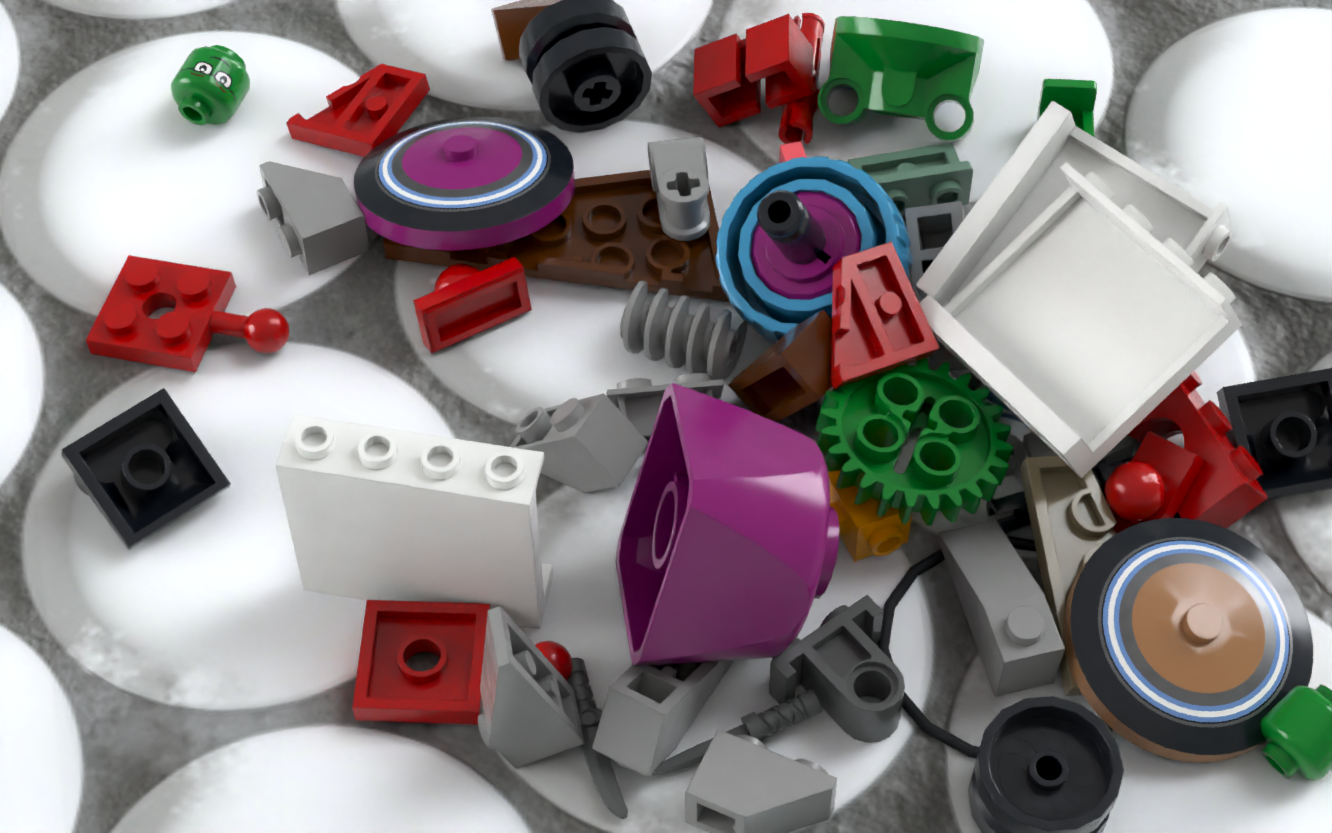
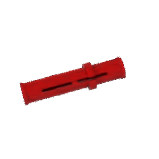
[778,13,825,145]

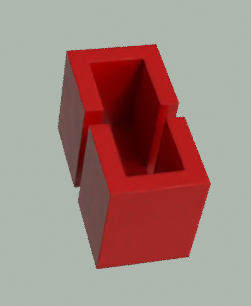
[693,14,813,128]

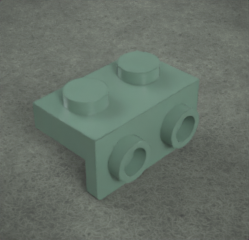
[848,142,973,216]

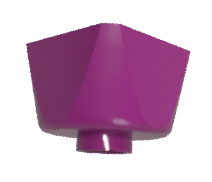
[616,383,839,666]

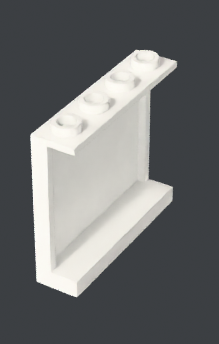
[915,101,1233,308]
[920,162,1242,478]
[275,414,553,629]

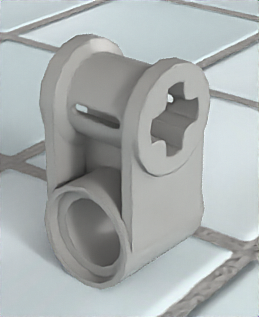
[648,136,710,241]

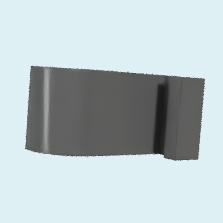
[769,595,905,743]

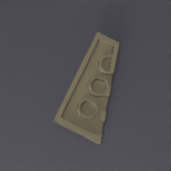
[1019,456,1117,696]

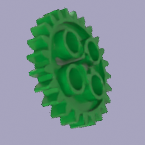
[815,357,1013,526]

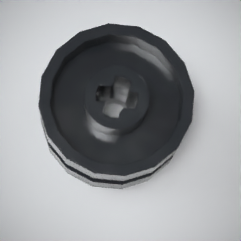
[519,0,652,133]
[968,696,1124,833]

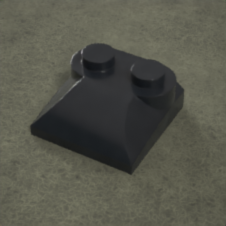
[1216,368,1332,501]
[61,388,231,550]

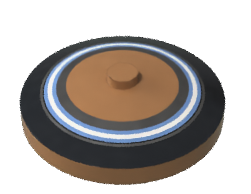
[1063,518,1313,763]

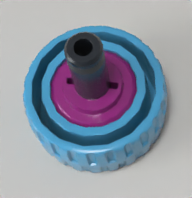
[715,156,913,344]

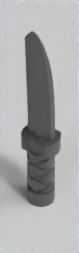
[567,658,628,819]
[652,689,822,776]

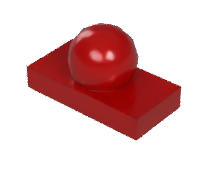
[413,257,532,354]
[1104,431,1205,534]

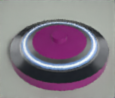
[353,117,575,251]

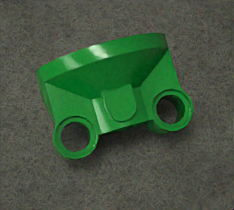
[818,16,984,142]

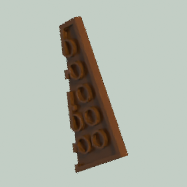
[383,170,729,302]

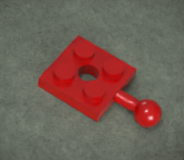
[86,255,290,372]
[352,600,573,725]

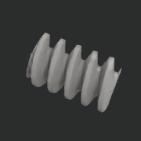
[620,280,747,381]

